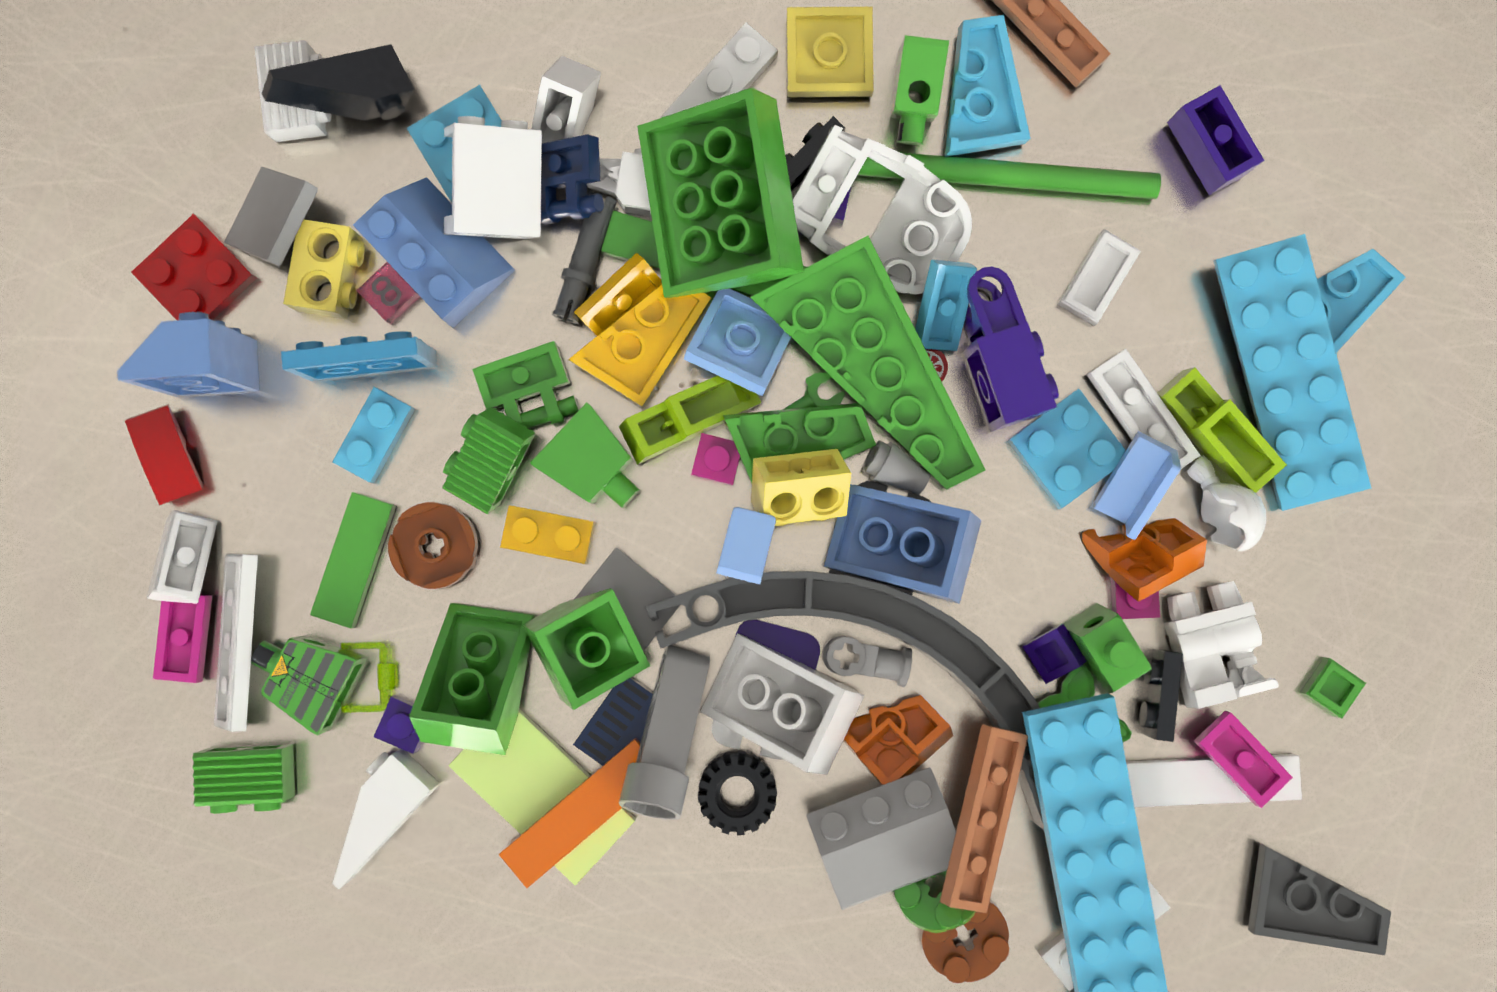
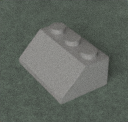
[806,767,956,910]

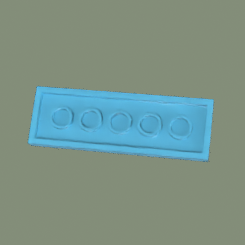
[1213,234,1372,511]

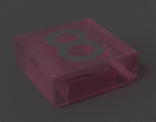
[356,262,419,323]

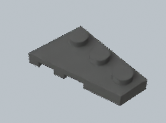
[1248,843,1391,955]

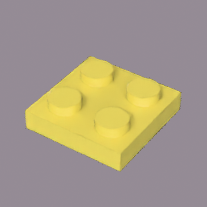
[787,7,874,97]

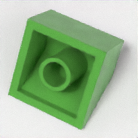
[523,588,650,710]

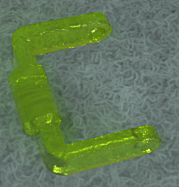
[340,641,396,713]

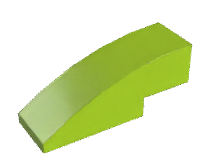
[1157,367,1287,493]
[619,375,762,465]

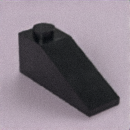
[261,44,414,121]

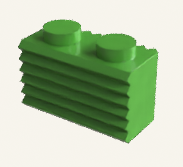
[442,407,536,514]
[192,744,295,814]

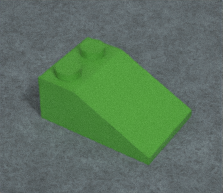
[409,603,534,755]

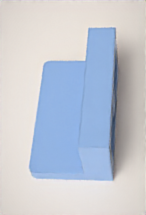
[1094,431,1181,540]

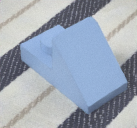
[716,507,776,584]

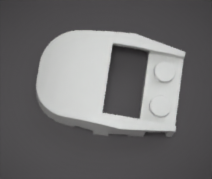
[792,125,972,294]

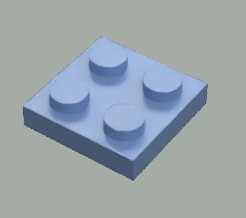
[684,288,791,396]

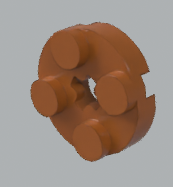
[388,502,478,589]
[920,900,1009,983]

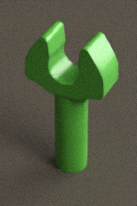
[782,373,845,410]

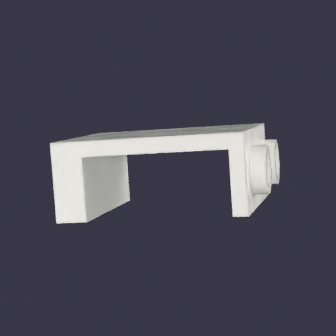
[444,116,542,239]

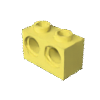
[283,219,365,319]
[751,449,851,526]

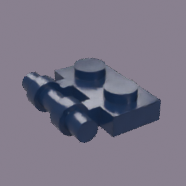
[541,134,604,225]

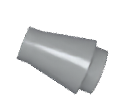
[863,440,930,495]

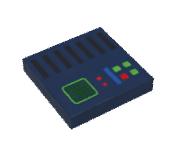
[573,677,653,766]

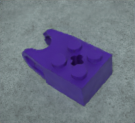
[963,266,1059,433]

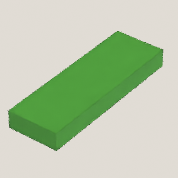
[310,492,396,629]

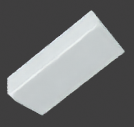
[147,510,217,604]

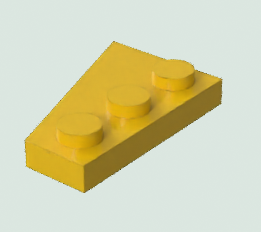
[568,284,711,407]

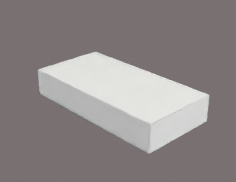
[1058,229,1141,326]

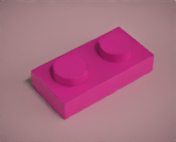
[153,594,212,683]
[1194,711,1293,808]

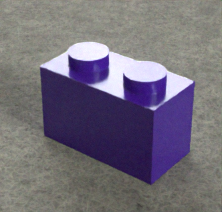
[1167,85,1265,196]

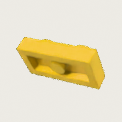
[574,253,662,336]
[500,505,595,564]

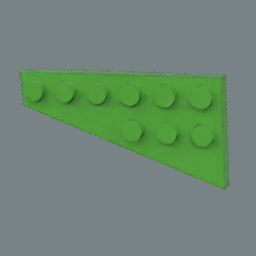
[750,235,986,490]

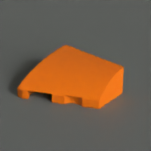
[1082,518,1207,602]
[843,695,953,785]

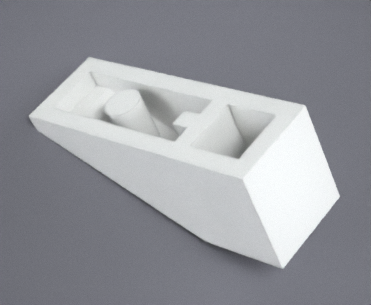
[332,749,440,889]

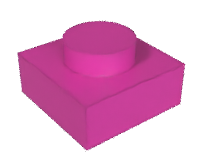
[691,433,740,486]
[1110,577,1160,619]

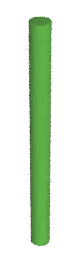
[858,152,1161,199]

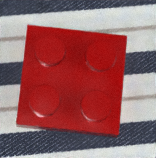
[131,213,257,320]

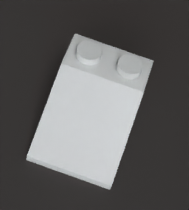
[700,633,865,775]

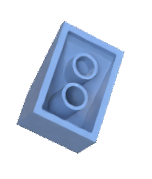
[824,484,982,604]

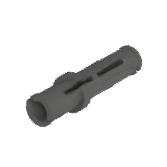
[552,193,617,324]

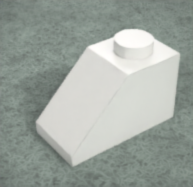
[531,56,601,143]

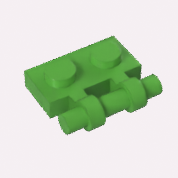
[472,341,579,429]

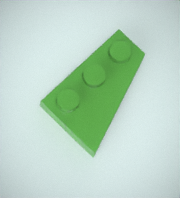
[723,403,876,484]

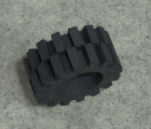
[698,751,777,836]

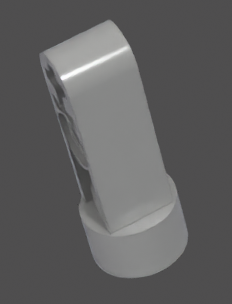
[619,645,710,820]

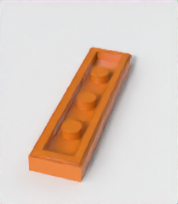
[499,738,640,888]

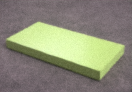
[448,708,636,886]

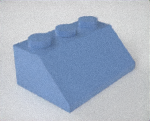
[353,177,515,328]
[117,312,260,397]

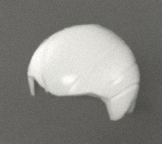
[1187,455,1267,551]

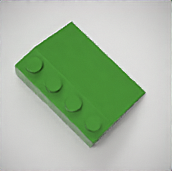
[637,87,804,298]

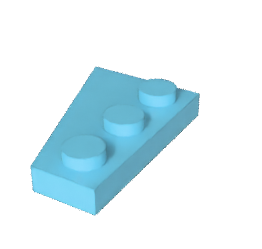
[945,15,1031,157]
[1317,249,1406,353]

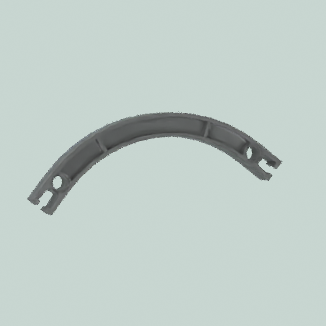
[646,571,1044,829]

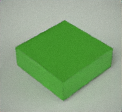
[1300,657,1366,719]

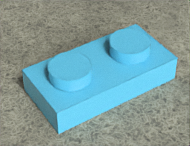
[915,259,977,351]
[332,387,415,483]

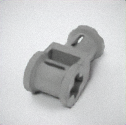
[822,636,912,687]

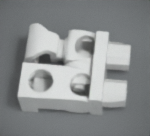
[1164,581,1278,709]

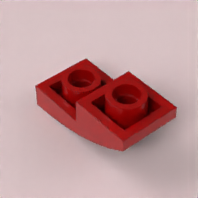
[125,404,204,505]

